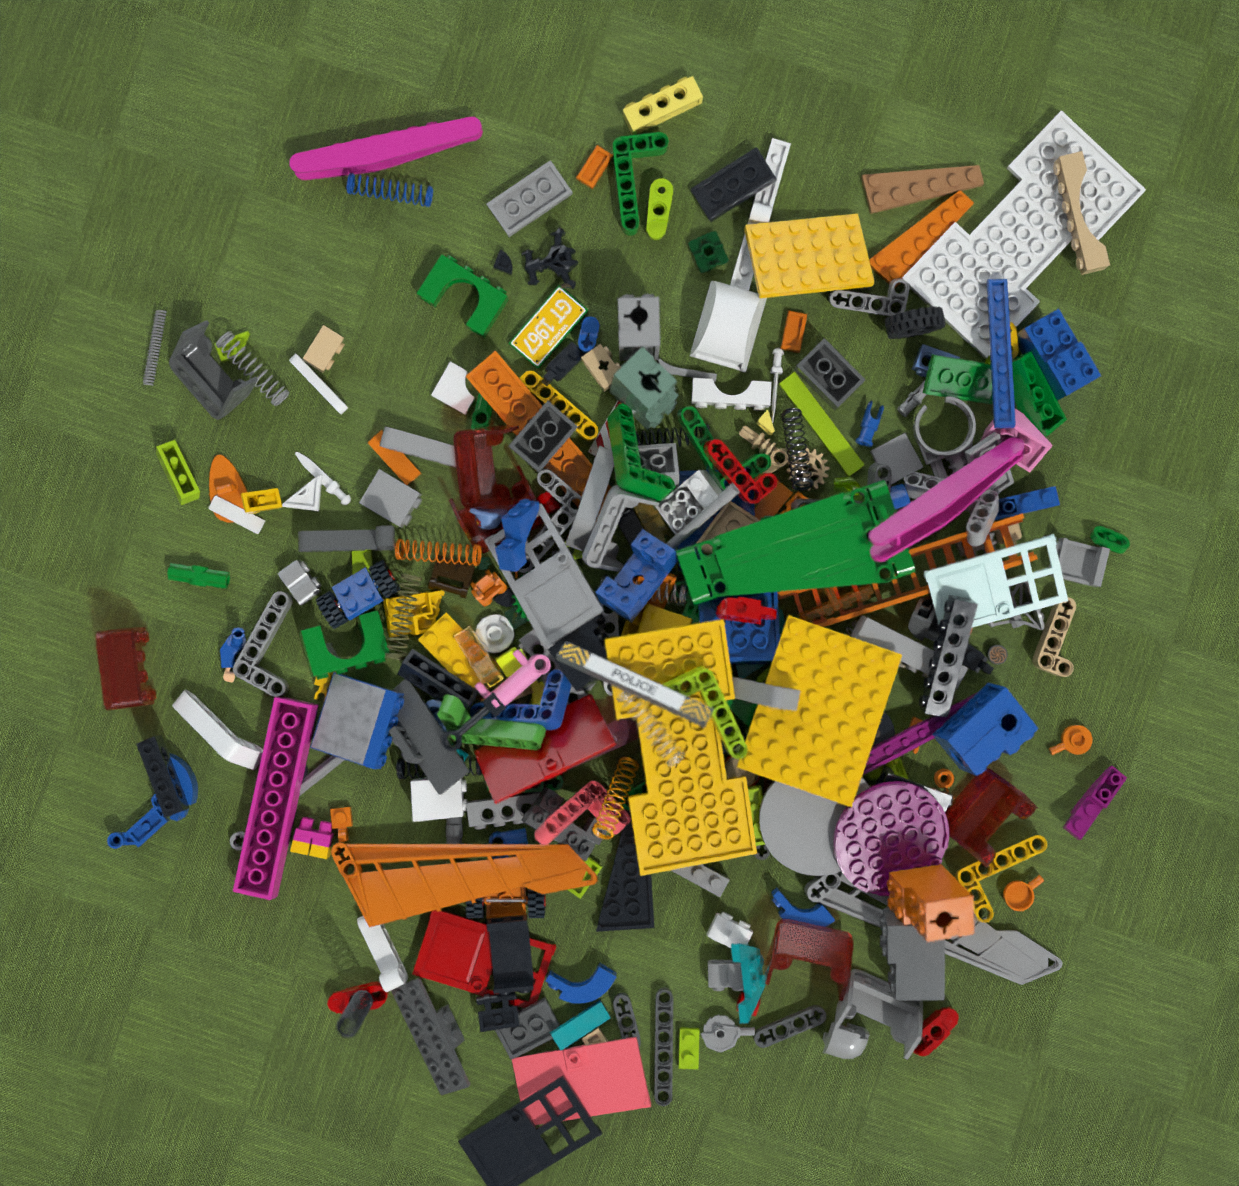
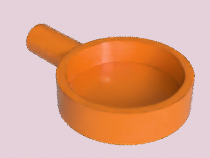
[1048,725,1092,755]
[1003,875,1044,911]

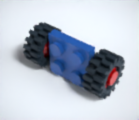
[316,560,401,629]

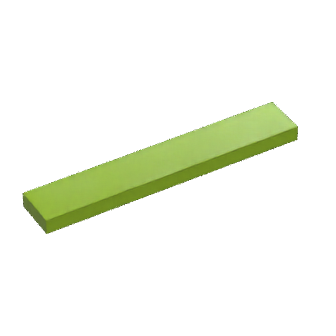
[778,372,865,477]

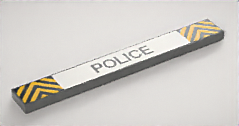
[556,641,714,728]

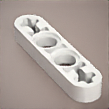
[289,354,348,415]

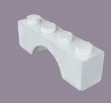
[691,378,771,411]

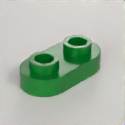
[1090,526,1130,554]

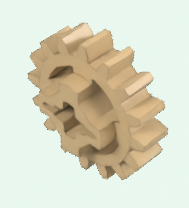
[786,448,829,491]

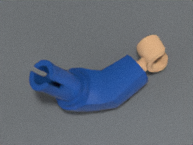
[220,628,246,683]

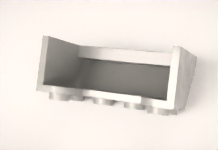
[582,485,659,572]

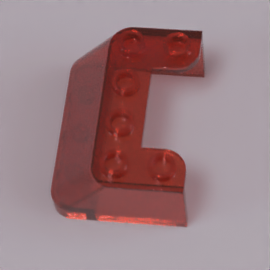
[96,627,156,711]
[945,768,1038,868]

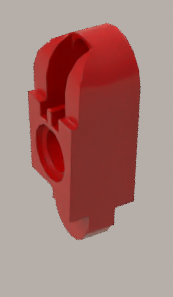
[716,597,777,625]
[327,981,389,1014]
[913,1007,959,1056]

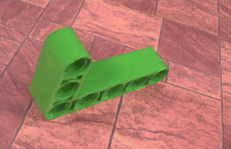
[437,695,546,750]

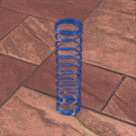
[346,173,433,208]

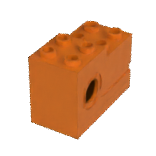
[887,864,974,942]

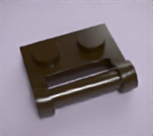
[428,555,476,599]

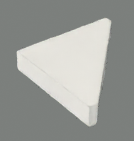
[282,474,322,511]

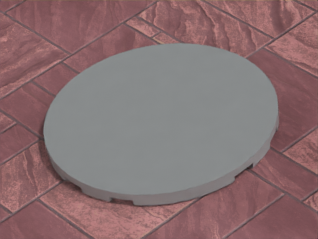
[759,778,870,876]

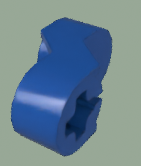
[578,317,599,353]

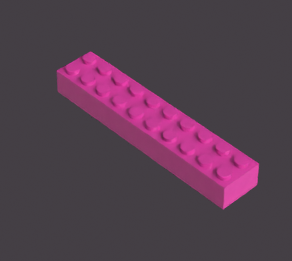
[233,697,319,900]

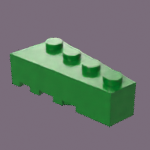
[1012,351,1067,437]

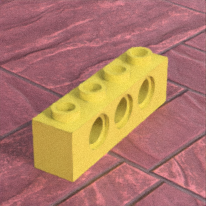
[623,76,703,135]

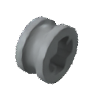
[230,831,245,850]

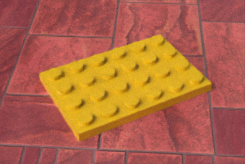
[744,214,874,298]

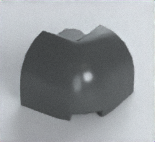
[908,596,940,641]

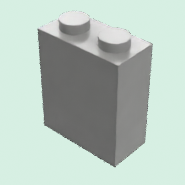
[359,469,422,528]

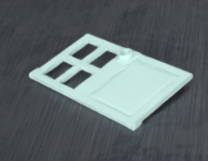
[924,534,1068,627]

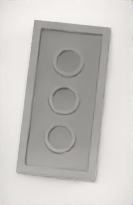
[487,160,573,237]

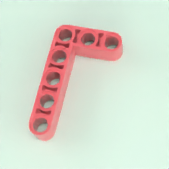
[535,780,631,845]

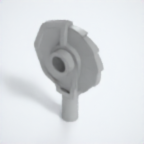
[701,1014,755,1052]

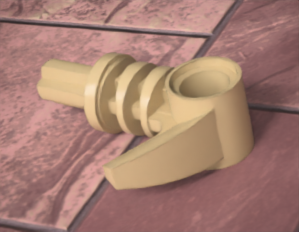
[739,426,790,473]

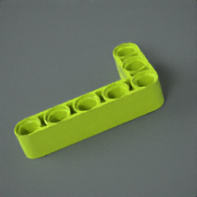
[662,666,748,759]

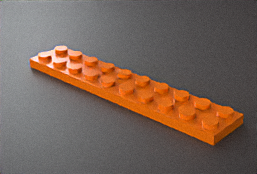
[465,350,612,523]

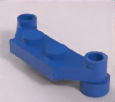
[107,794,169,849]

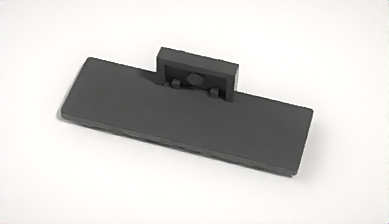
[389,679,469,795]
[391,978,470,1095]

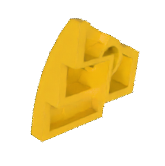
[383,590,445,638]

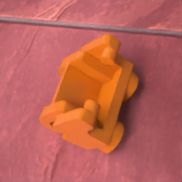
[470,569,507,607]

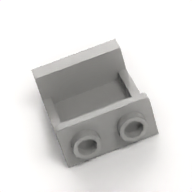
[1049,538,1110,587]

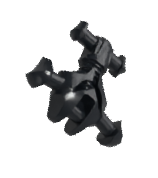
[521,227,579,289]

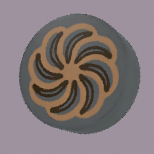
[987,645,1008,664]

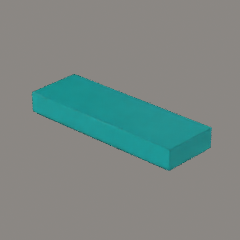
[550,1000,611,1051]

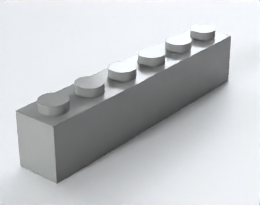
[851,615,968,689]

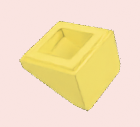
[757,410,775,435]

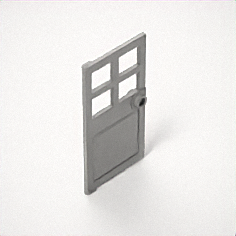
[484,504,604,650]

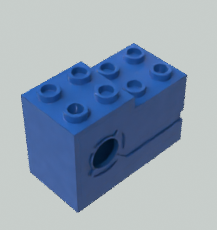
[1017,309,1101,401]
[932,683,1039,776]

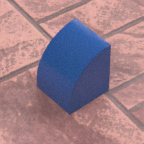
[890,484,911,509]

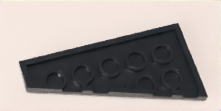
[596,810,655,932]

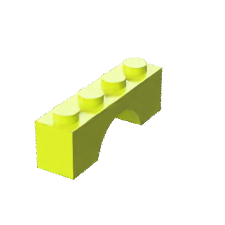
[495,647,545,705]

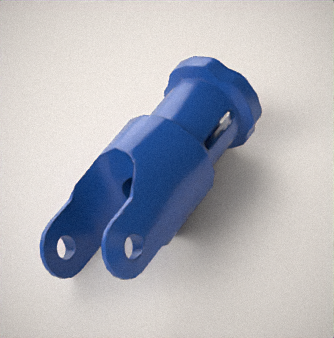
[855,401,884,447]

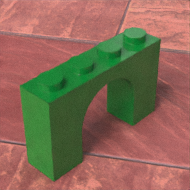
[416,254,509,338]
[299,610,390,680]

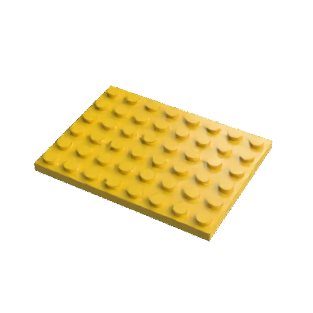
[736,615,902,807]

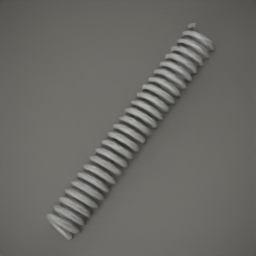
[143,310,167,386]

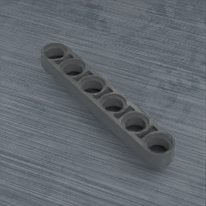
[654,987,673,1106]

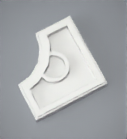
[431,362,475,415]

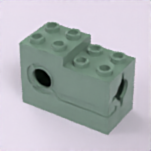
[610,347,679,430]

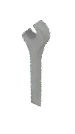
[658,359,717,382]

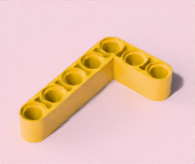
[498,371,599,442]
[955,835,1047,923]

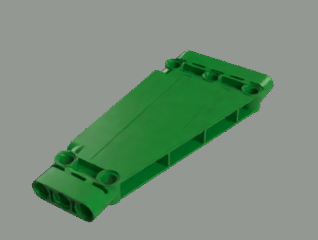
[675,480,915,606]

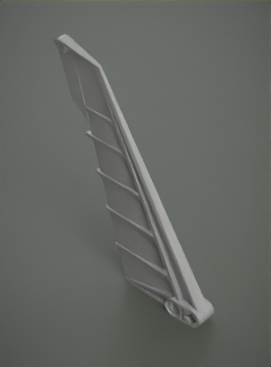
[804,871,1063,985]

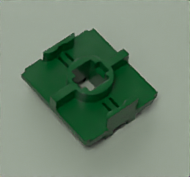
[688,231,729,273]

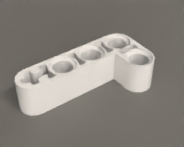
[357,916,408,992]

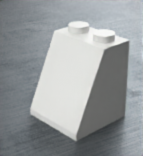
[411,777,467,822]

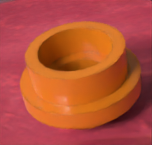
[934,769,954,788]

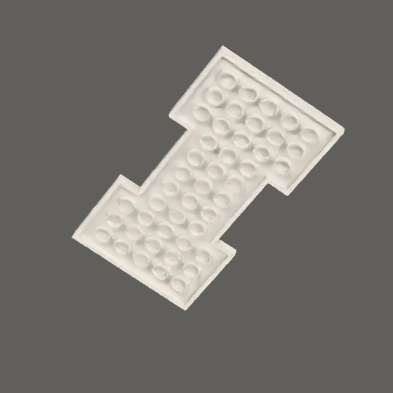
[901,110,1146,359]

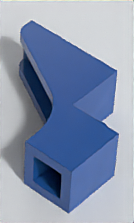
[495,499,540,572]

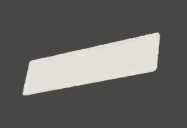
[209,496,265,534]

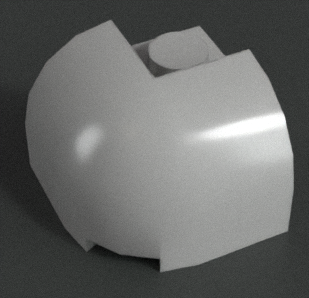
[822,1022,870,1059]

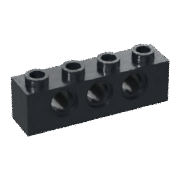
[398,649,479,711]
[136,735,190,818]

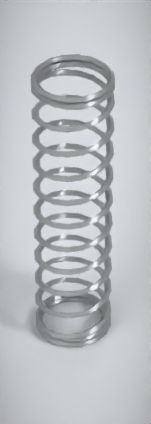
[216,331,289,406]

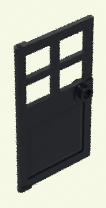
[458,1075,603,1186]

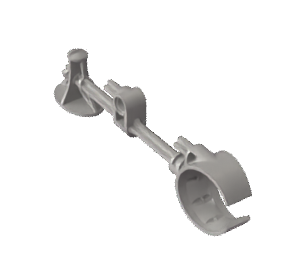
[913,396,1045,630]

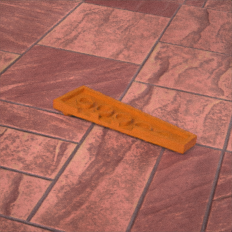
[869,190,974,289]

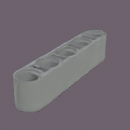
[379,427,477,472]

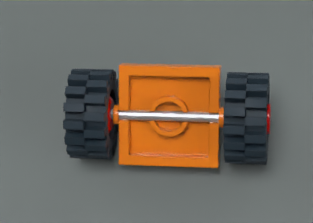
[466,886,546,919]

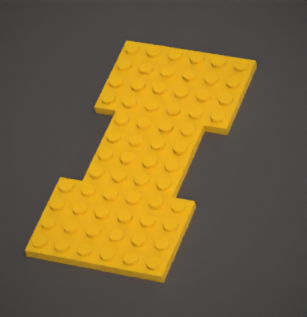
[604,619,757,876]

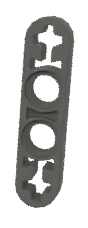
[753,1005,826,1048]

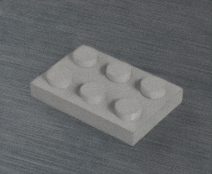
[965,432,1014,493]

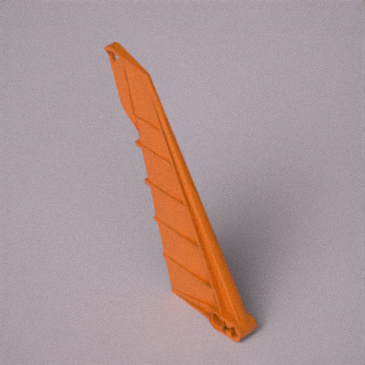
[331,843,598,927]

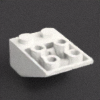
[655,470,724,535]

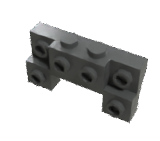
[521,787,607,861]

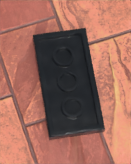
[690,147,777,222]

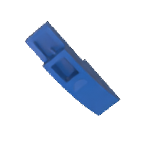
[995,486,1060,520]

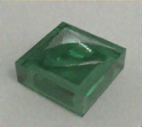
[504,606,528,630]

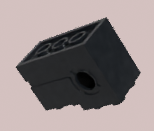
[532,613,609,691]

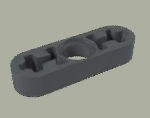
[613,993,641,1047]

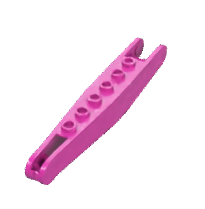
[289,117,483,180]
[869,437,1024,562]

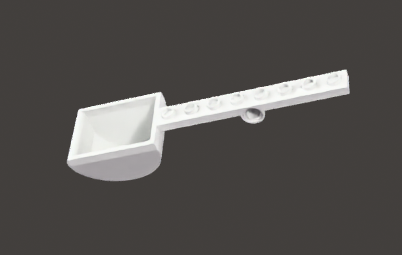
[690,138,791,372]

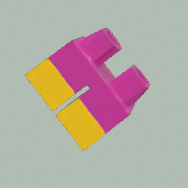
[290,817,334,859]

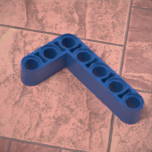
[470,669,572,730]

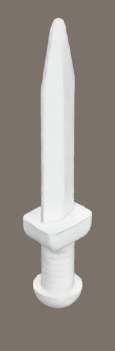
[771,348,784,423]
[295,452,351,505]

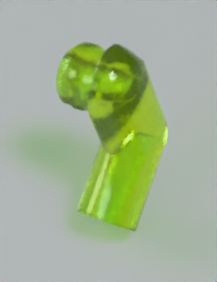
[834,477,861,496]

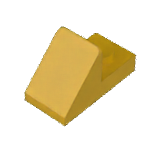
[241,488,282,514]

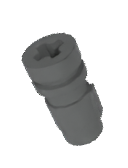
[445,817,464,844]

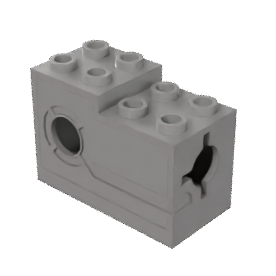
[618,294,660,361]

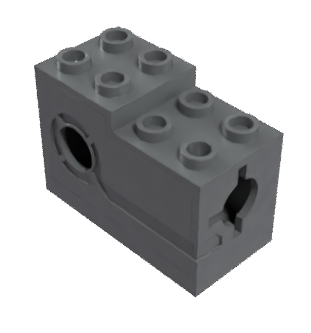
[880,909,945,1001]

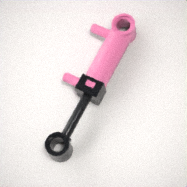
[440,649,551,751]

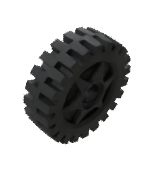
[885,306,945,339]

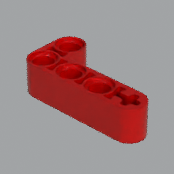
[704,439,778,504]

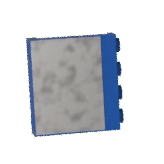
[310,672,404,769]

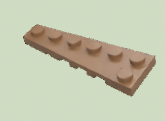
[861,165,984,214]

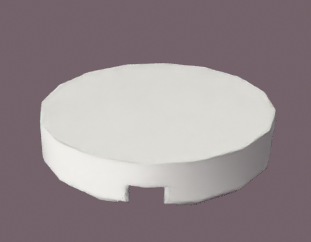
[476,614,515,653]

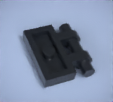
[476,992,520,1032]

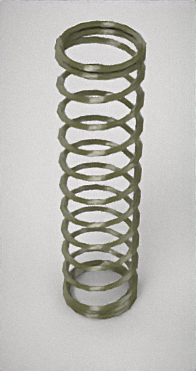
[385,574,422,661]

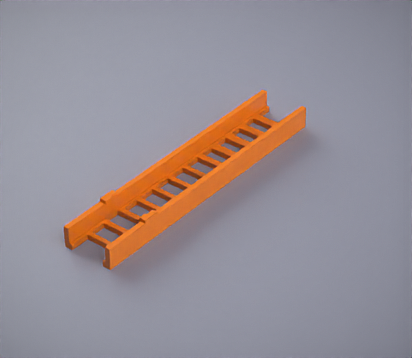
[777,514,1038,627]

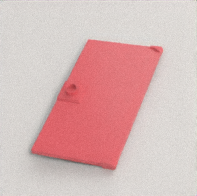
[512,1037,651,1125]

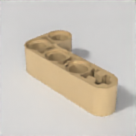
[1032,597,1076,677]

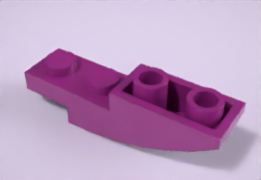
[1062,766,1127,840]

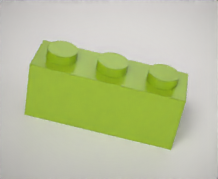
[156,440,200,505]

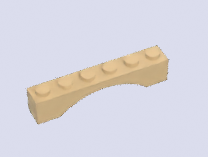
[1053,151,1110,275]

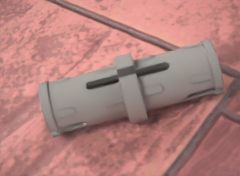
[897,381,927,417]

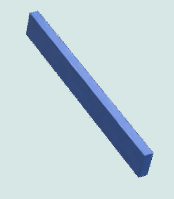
[986,279,1016,428]

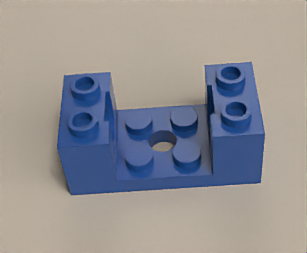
[595,529,678,623]

